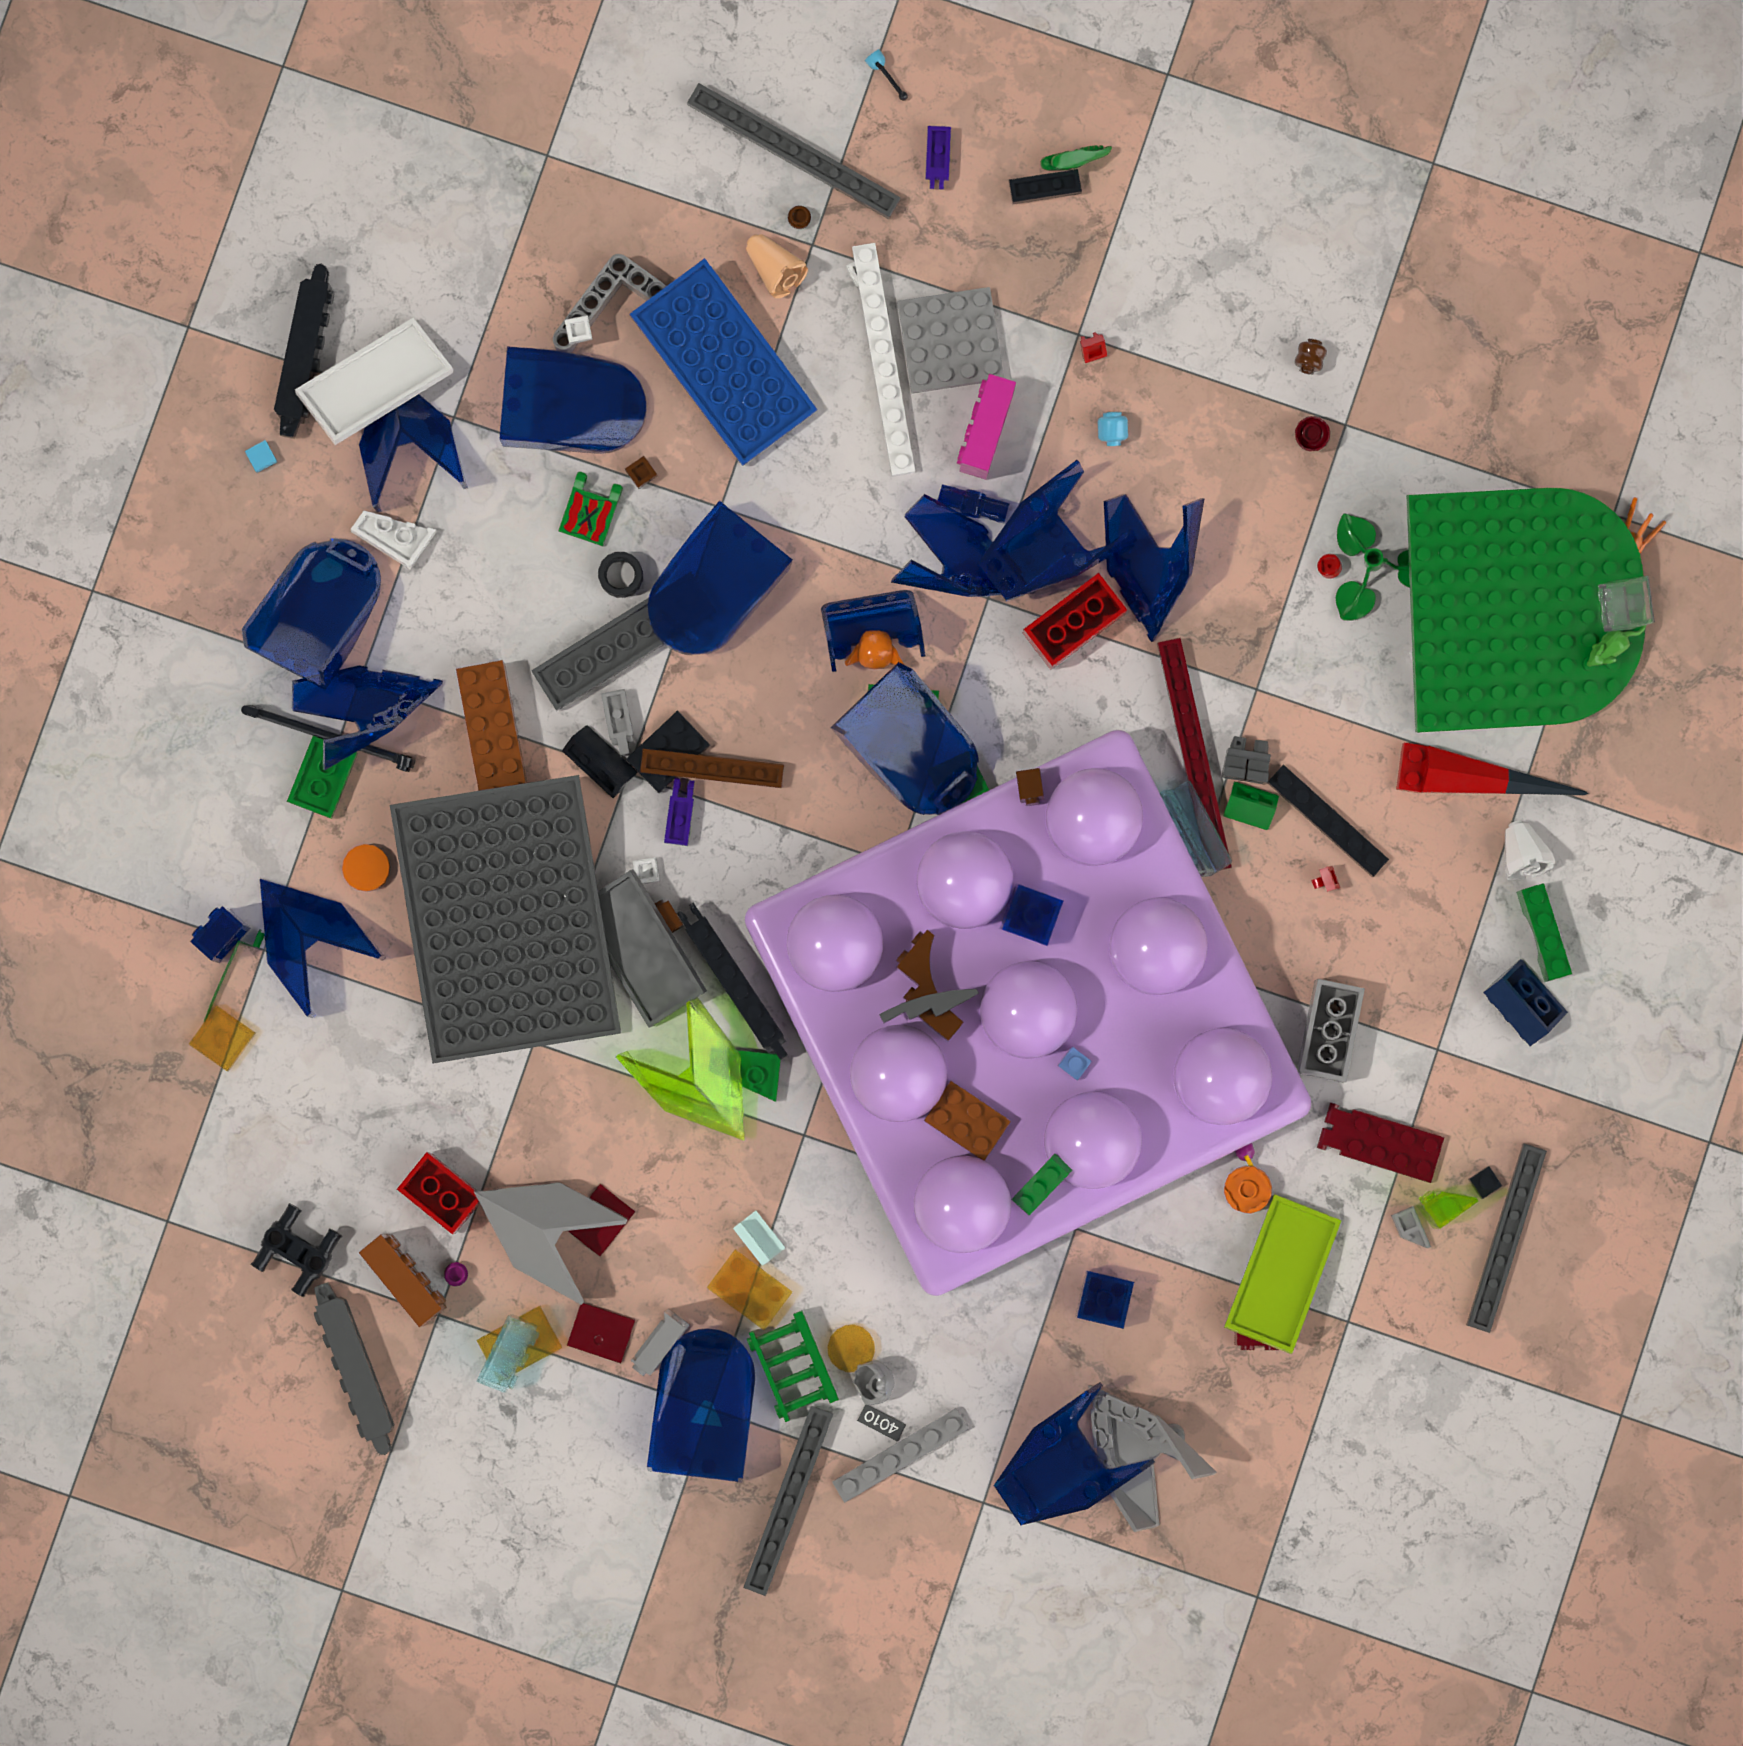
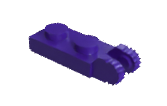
[664,778,695,846]

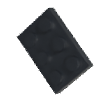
[626,710,710,794]

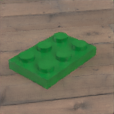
[287,736,358,819]

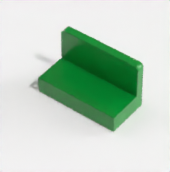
[1223,781,1279,830]

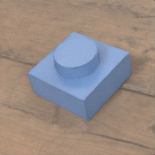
[1057,1047,1092,1081]

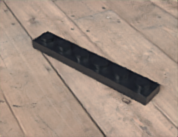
[1267,764,1389,877]

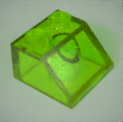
[1416,1190,1478,1229]

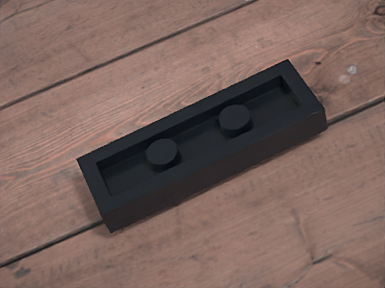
[1009,169,1082,205]

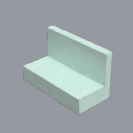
[733,1211,785,1266]

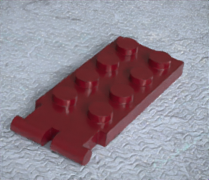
[1317,1102,1444,1183]

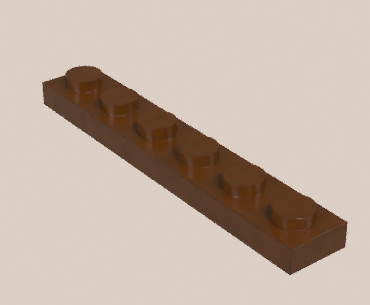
[640,748,784,788]

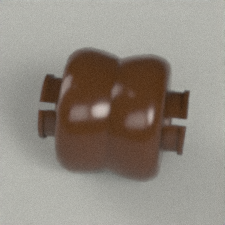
[1294,339,1327,375]

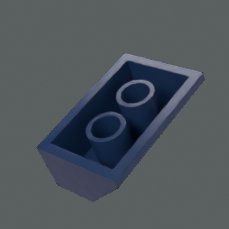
[1483,959,1568,1047]

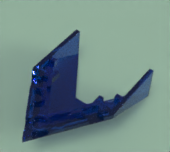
[359,394,468,512]
[891,494,1036,597]
[1103,494,1205,642]
[292,665,443,771]
[260,879,386,1018]

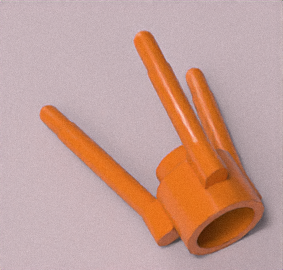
[1625,497,1666,554]

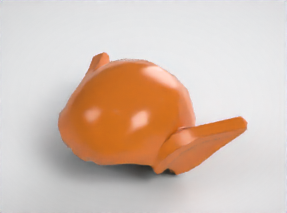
[845,630,905,670]

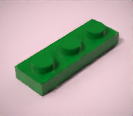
[1011,1153,1072,1216]

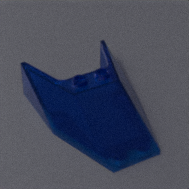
[978,460,1137,601]
[994,1382,1155,1526]

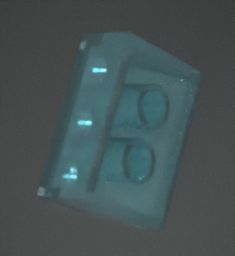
[476,1314,540,1393]

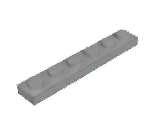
[832,1408,968,1503]

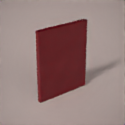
[568,1184,636,1257]
[567,1303,635,1364]

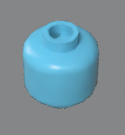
[1097,412,1129,446]

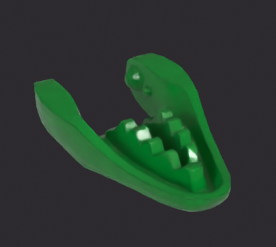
[1040,145,1112,171]

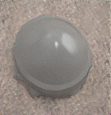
[853,1361,895,1405]

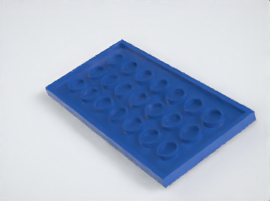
[629,258,818,466]

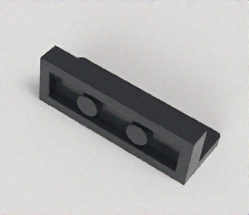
[562,725,638,798]

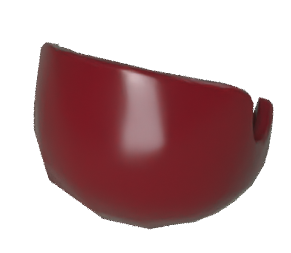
[1295,416,1331,452]

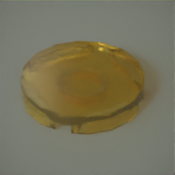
[828,1325,875,1373]

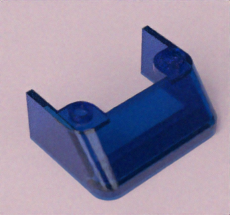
[821,590,926,672]

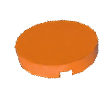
[342,844,390,892]
[1224,1165,1272,1214]

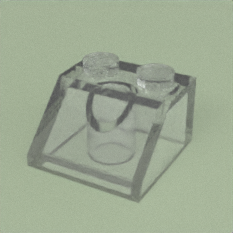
[1598,576,1655,632]

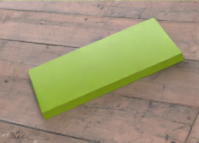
[1224,1194,1342,1354]

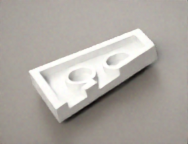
[351,511,436,569]

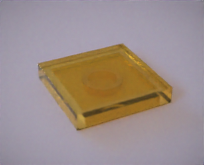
[189,1005,256,1072]

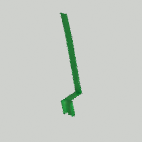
[204,929,265,1022]

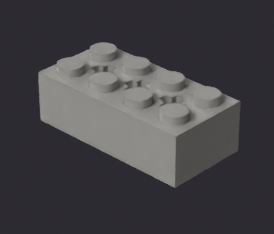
[1297,979,1365,1083]

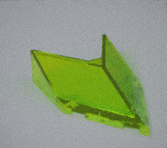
[616,997,745,1141]

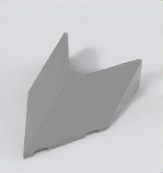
[474,1182,627,1305]
[1088,1385,1217,1532]

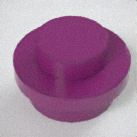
[444,1262,468,1286]

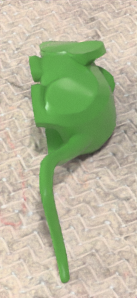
[1587,600,1648,667]

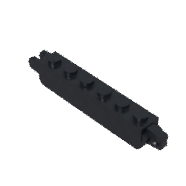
[274,263,334,439]
[677,902,788,1060]

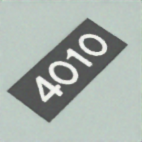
[857,1405,906,1442]

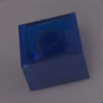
[999,884,1064,946]
[190,906,251,963]
[1075,1270,1134,1329]

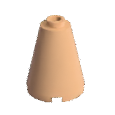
[746,234,808,298]

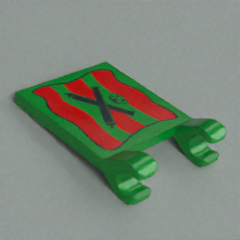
[558,472,623,547]

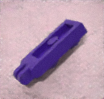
[925,126,951,190]

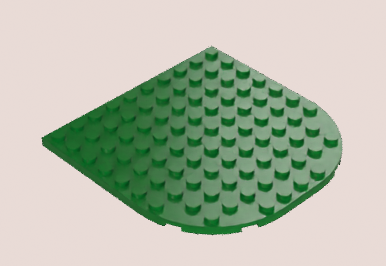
[1406,488,1645,733]

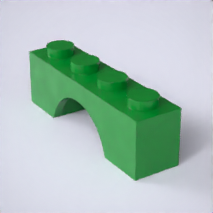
[1516,883,1572,982]

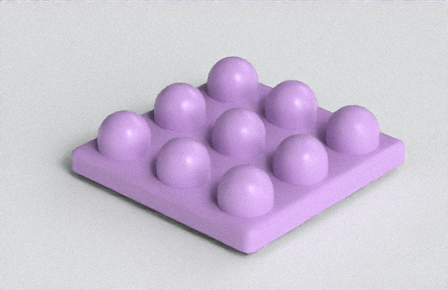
[745,730,1311,1296]

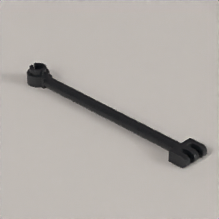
[241,705,416,772]

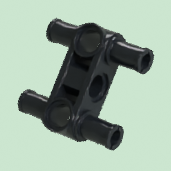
[250,1203,342,1297]

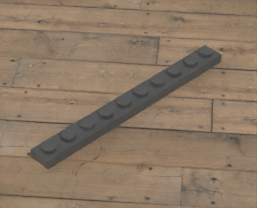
[687,83,901,220]

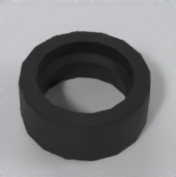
[598,552,643,598]

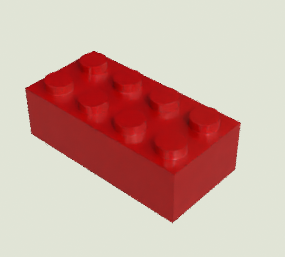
[1022,573,1127,670]

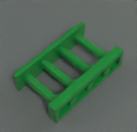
[747,1310,839,1422]

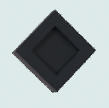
[1468,1166,1502,1199]

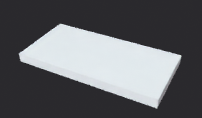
[295,318,453,445]

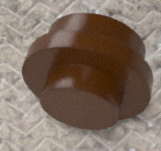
[788,206,811,229]

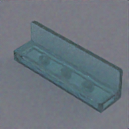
[1160,781,1232,877]

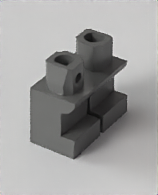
[1221,736,1271,785]

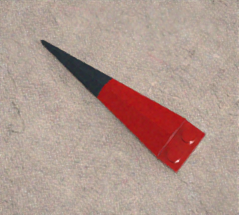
[1396,742,1588,795]

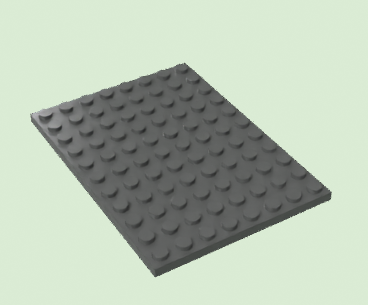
[390,775,621,1064]

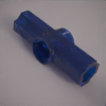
[936,484,1010,524]

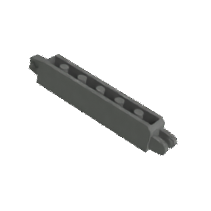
[314,1282,395,1455]

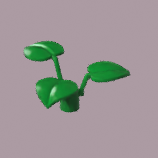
[1335,513,1410,621]

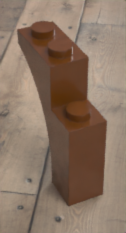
[896,930,964,1041]

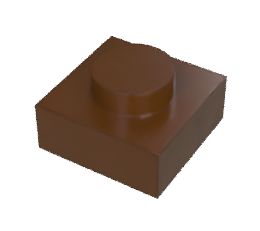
[625,456,658,490]

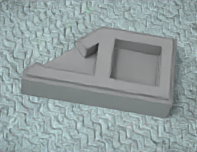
[1391,1206,1431,1248]

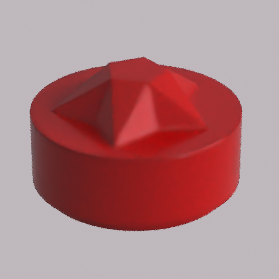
[1317,554,1342,579]

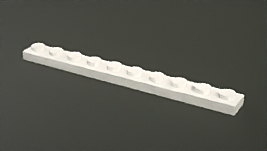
[852,243,915,477]

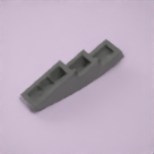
[879,989,979,1023]

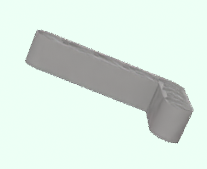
[553,254,666,354]

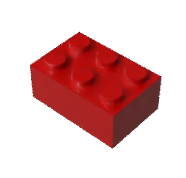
[397,1152,480,1234]

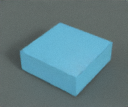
[245,440,277,473]

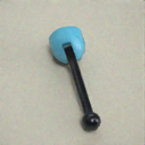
[865,49,908,101]

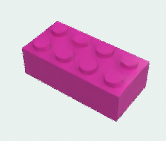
[957,374,1016,480]

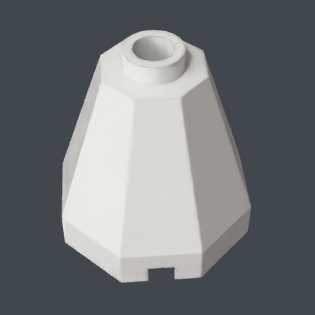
[1505,821,1555,881]

